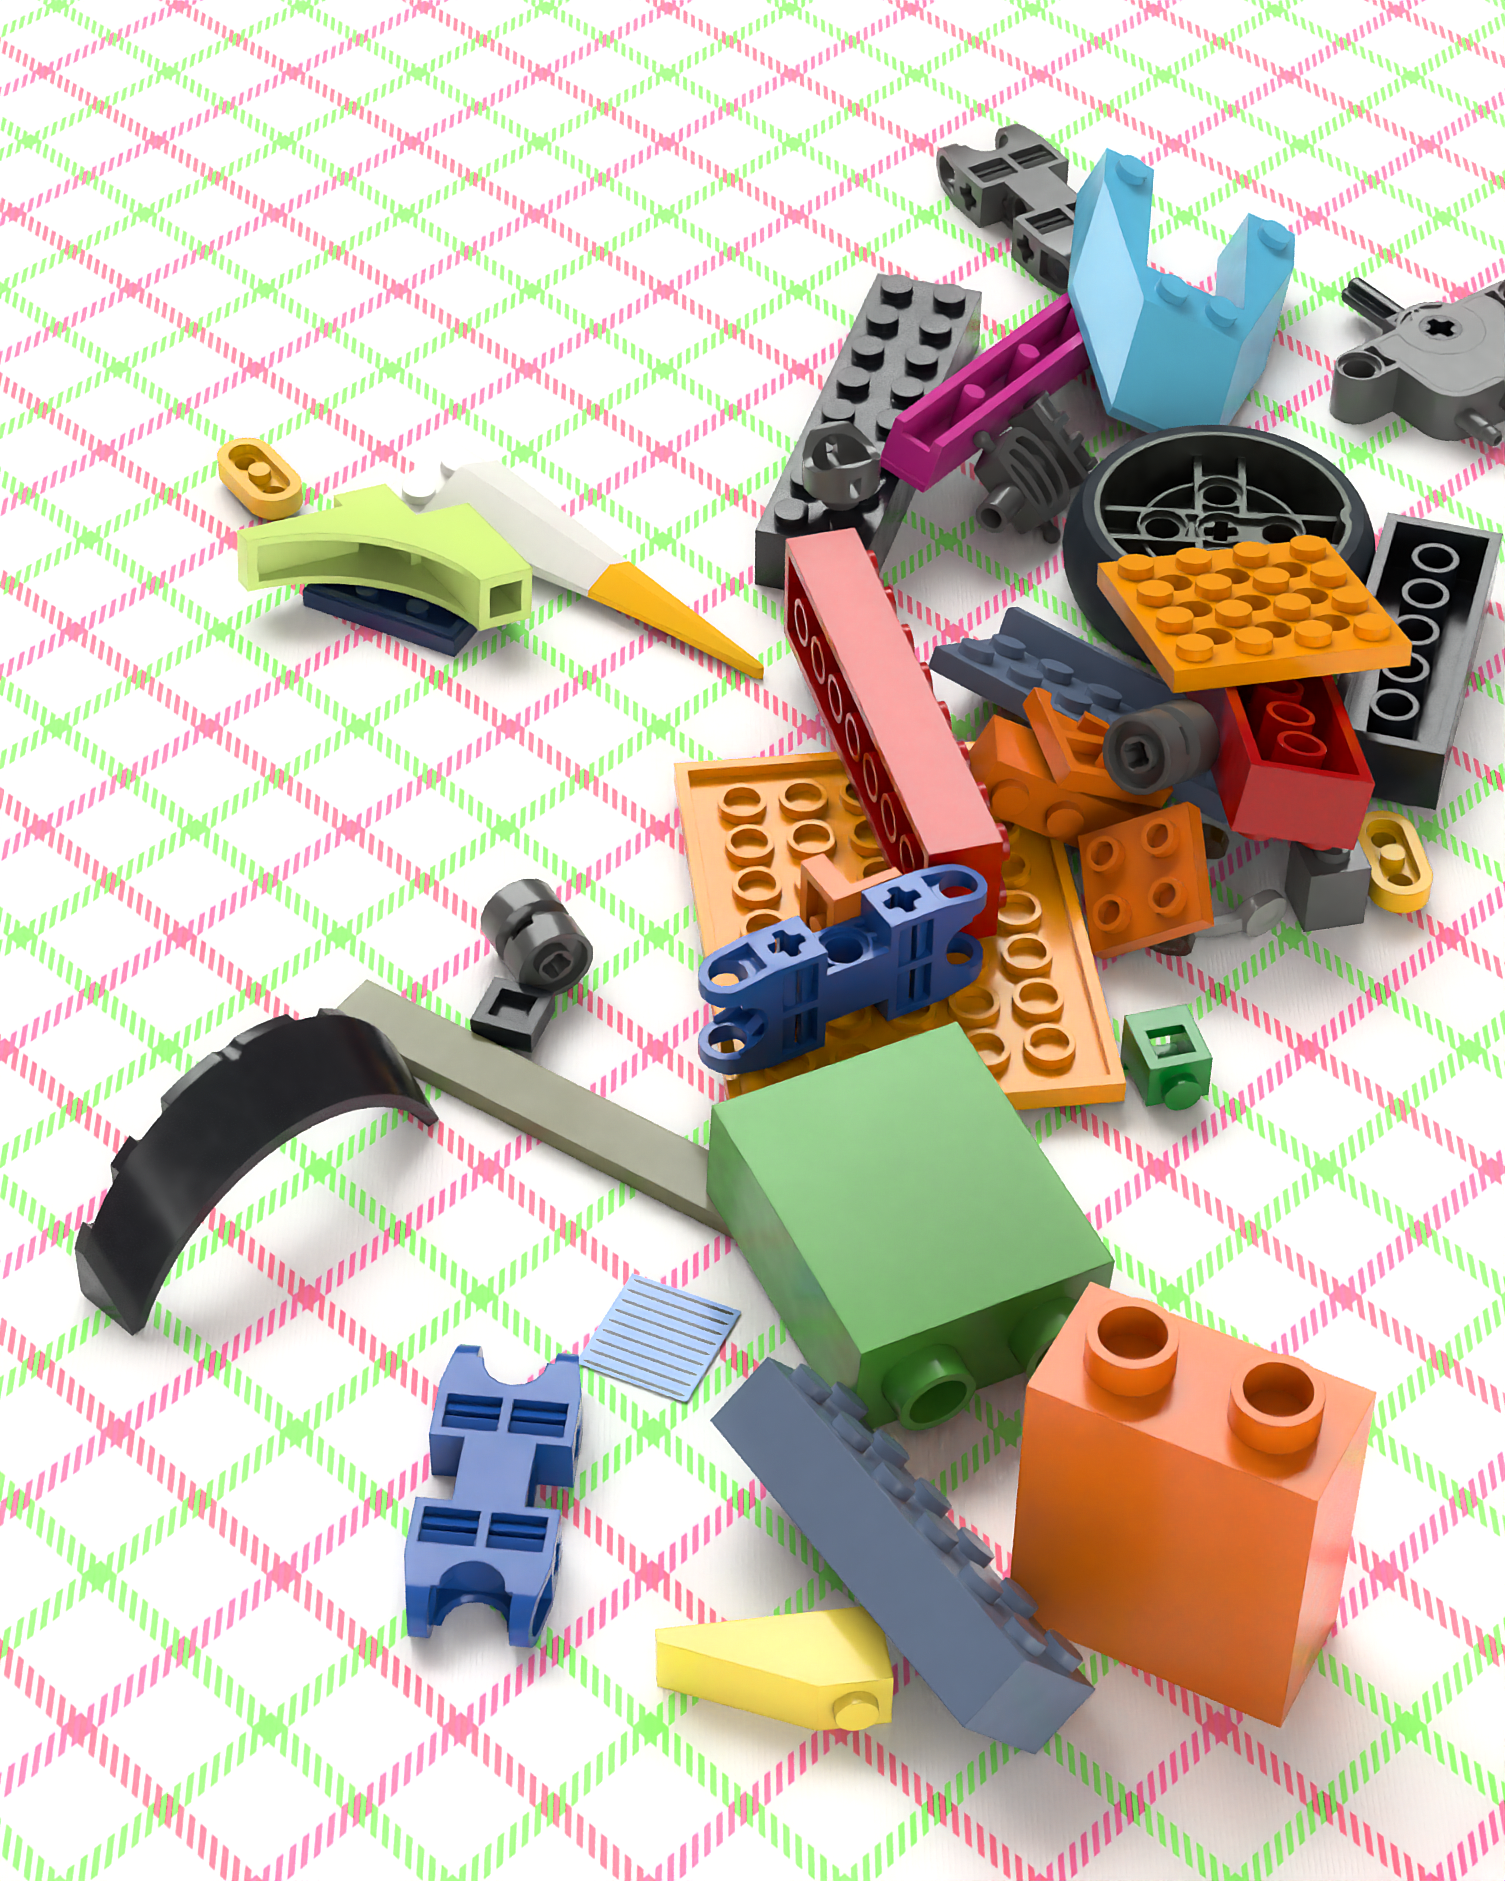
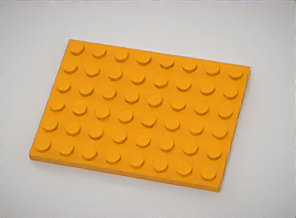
[674,741,1126,1110]

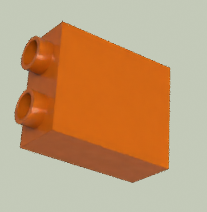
[1010,1282,1377,1728]

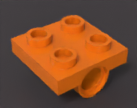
[1078,801,1215,960]

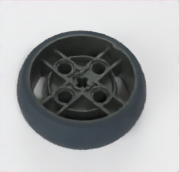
[1062,425,1376,666]

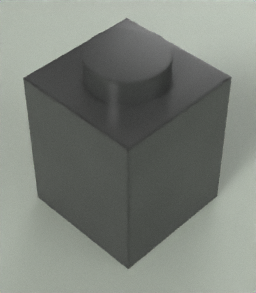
[1284,838,1372,932]

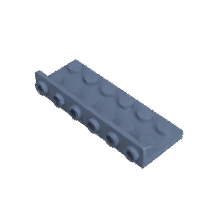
[928,607,1228,825]

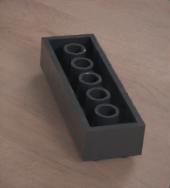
[1336,512,1503,810]

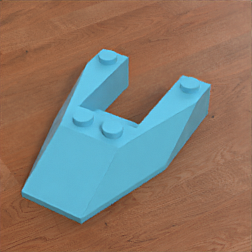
[1067,148,1295,434]

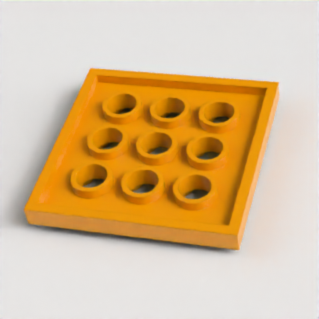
[1097,535,1412,693]

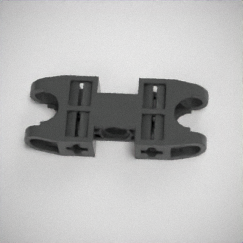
[936,123,1148,295]

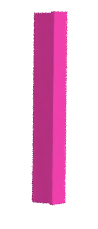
[881,292,1091,493]

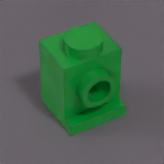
[1120,1004,1213,1111]

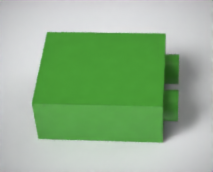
[706,1022,1115,1431]

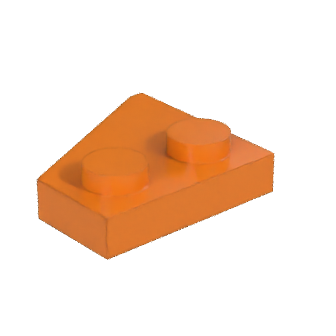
[1022,687,1174,808]

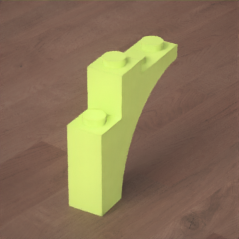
[237,483,533,631]

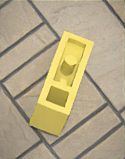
[655,1606,894,1731]

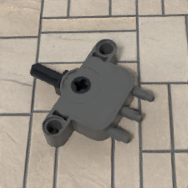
[1329,277,1505,447]

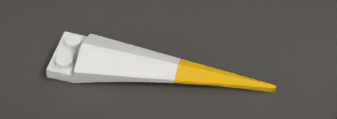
[389,441,764,679]

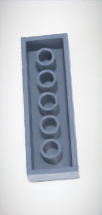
[710,1357,1096,1755]

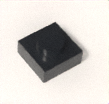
[470,977,555,1053]

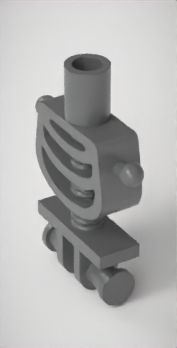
[973,390,1098,544]

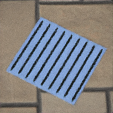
[579,1273,741,1403]

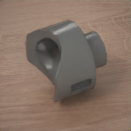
[802,421,881,511]

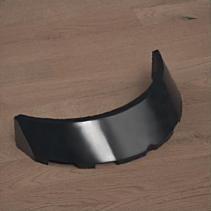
[74,1008,439,1335]

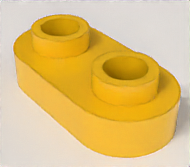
[217,438,303,521]
[1358,810,1433,913]

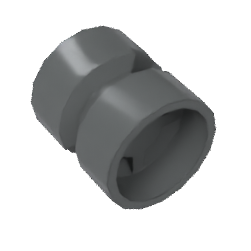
[1102,699,1220,795]
[480,878,593,996]

